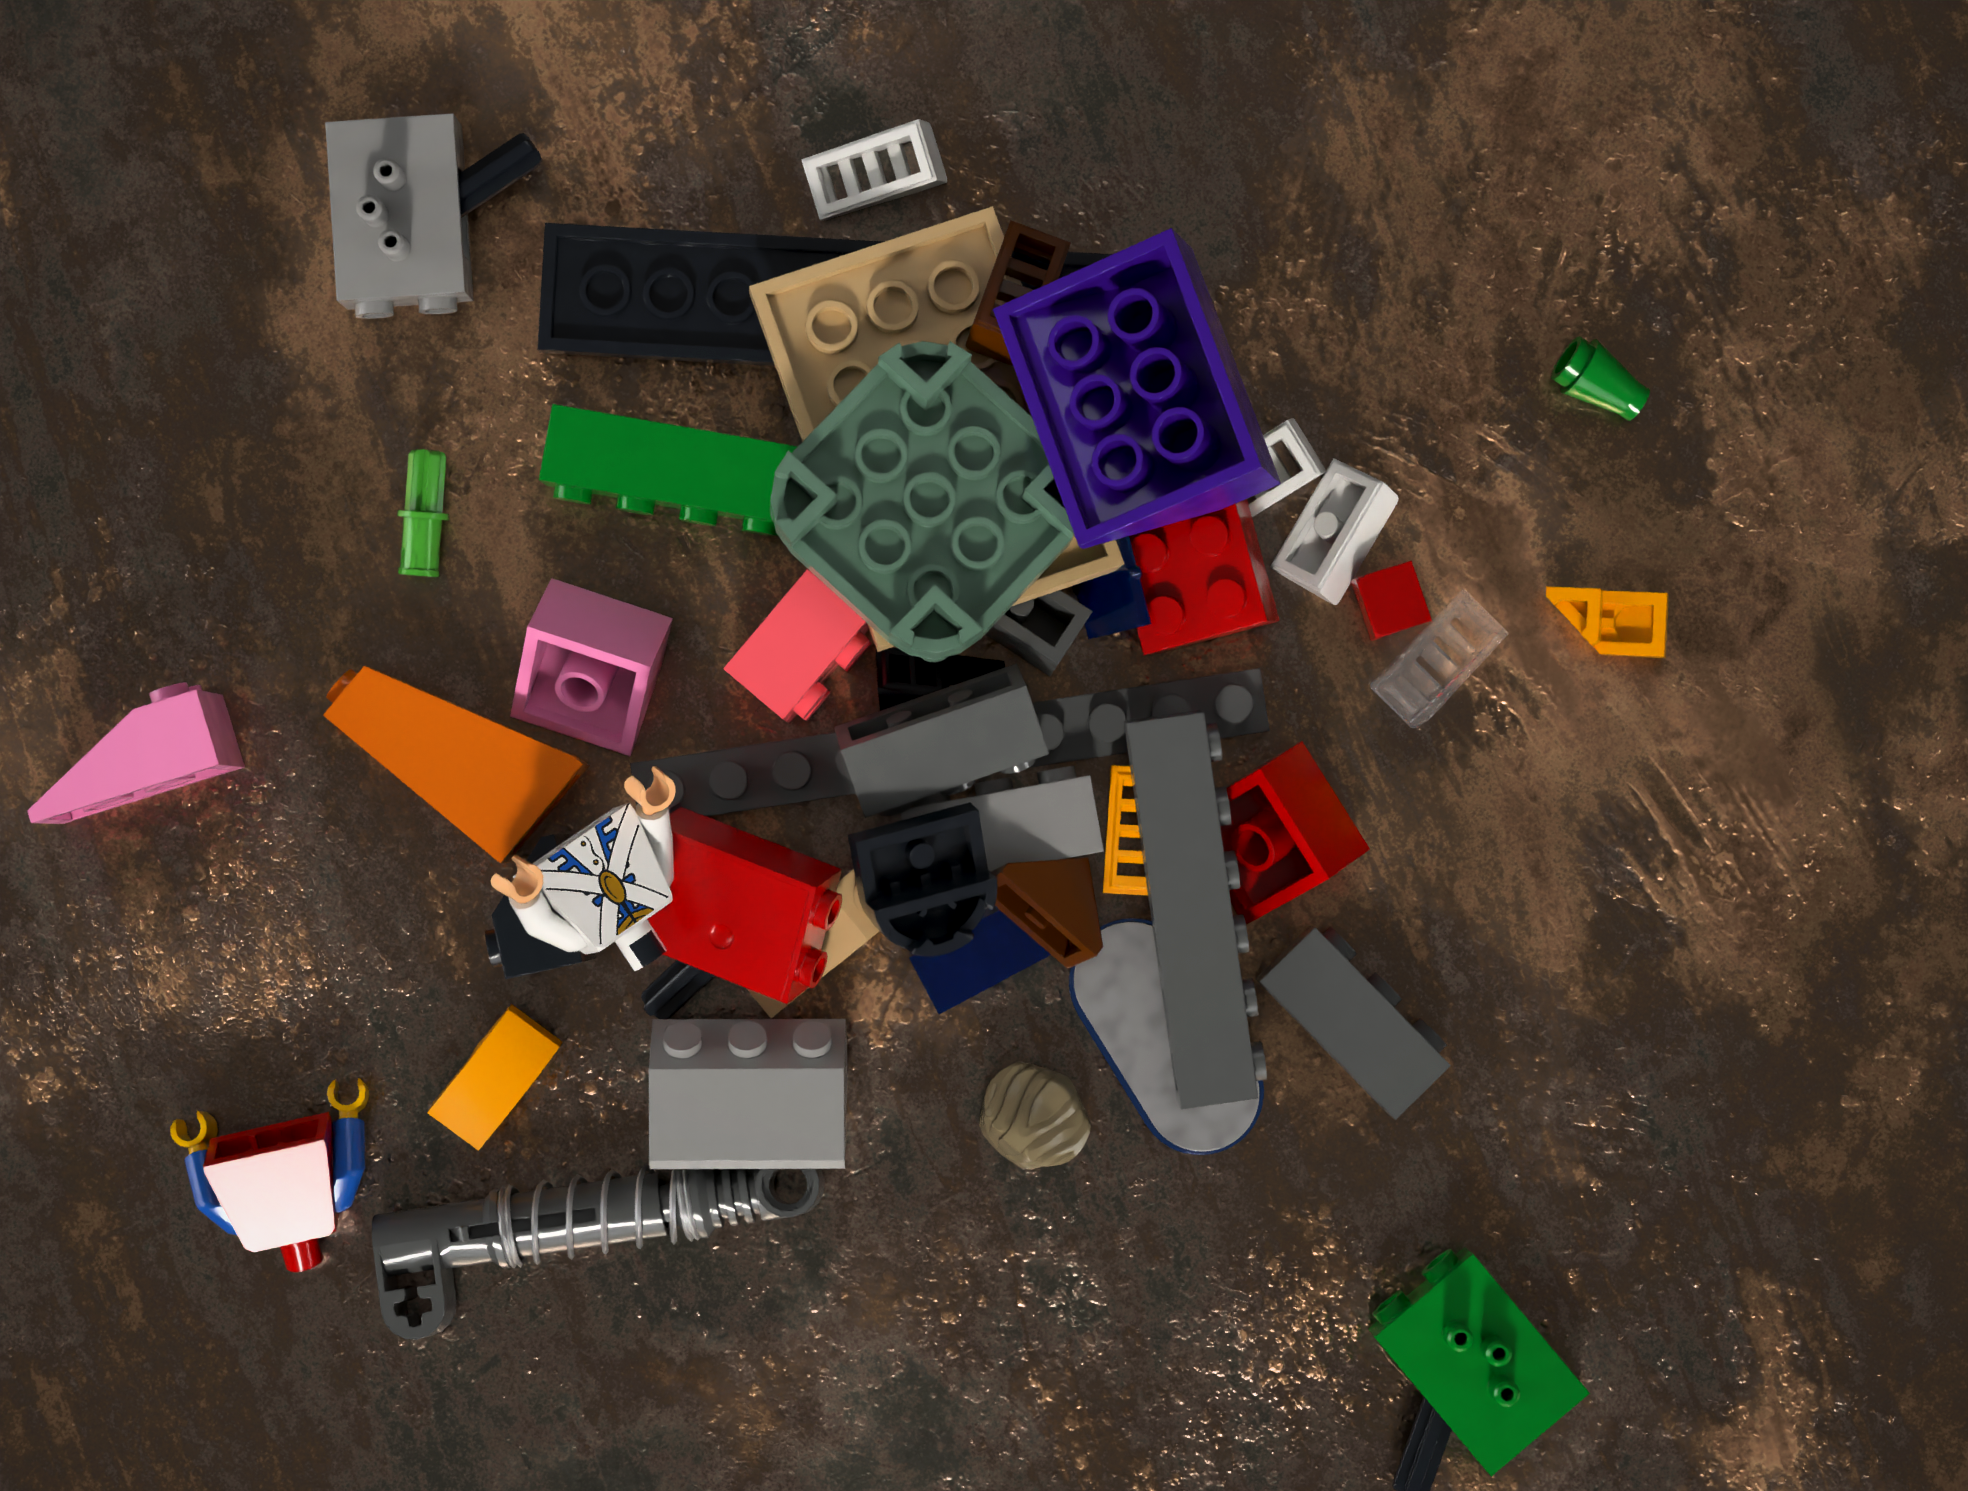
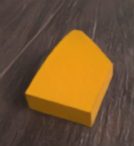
[1546,586,1669,658]

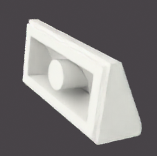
[1270,458,1399,605]

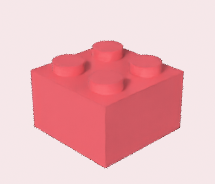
[723,569,872,724]

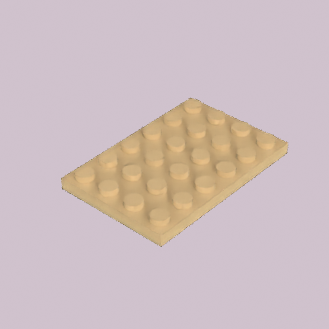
[749,206,1125,652]

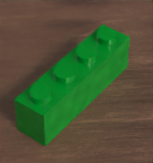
[539,404,798,537]

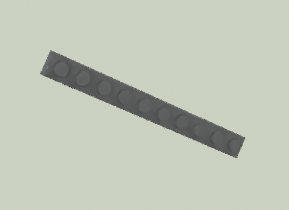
[630,668,1270,817]

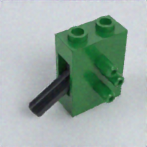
[1368,1247,1590,1491]

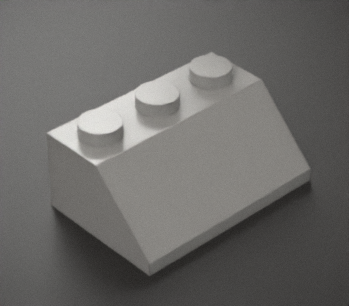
[649,1019,848,1169]

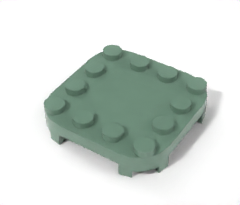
[770,341,1075,662]

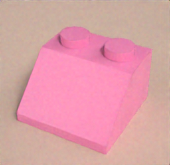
[510,578,673,756]

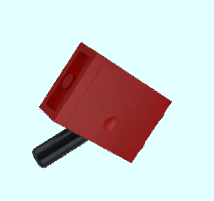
[641,807,842,1019]

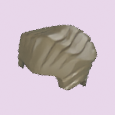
[979,1061,1091,1170]

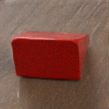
[1351,560,1432,641]

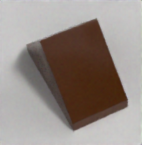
[991,858,1103,969]

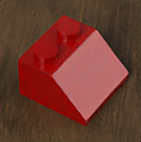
[1220,741,1370,925]

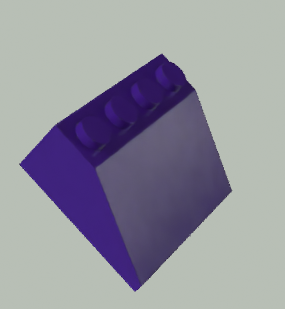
[993,228,1281,549]

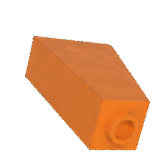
[323,666,590,864]

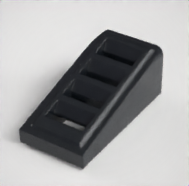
[876,648,1005,711]

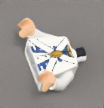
[490,766,676,971]

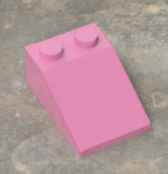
[27,682,245,824]

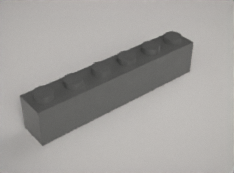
[1123,710,1267,1110]

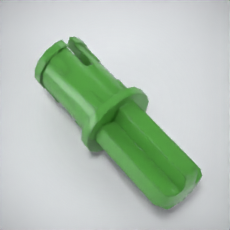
[397,449,449,577]

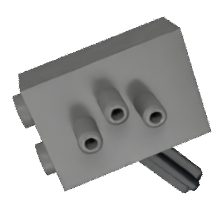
[325,113,542,319]

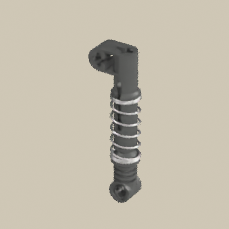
[372,1164,825,1340]

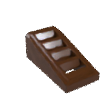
[965,220,1071,367]

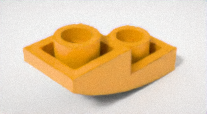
[427,1004,563,1151]

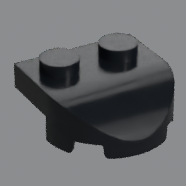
[848,802,998,957]

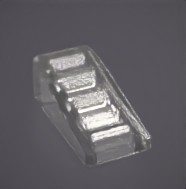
[1370,589,1509,728]

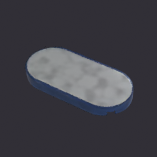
[1069,918,1264,1155]

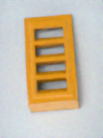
[1102,765,1148,896]

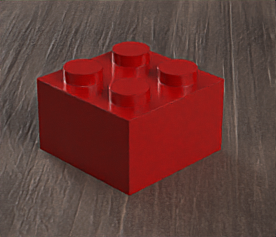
[1116,499,1280,655]

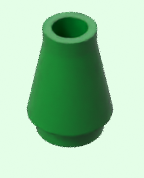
[1551,336,1650,421]

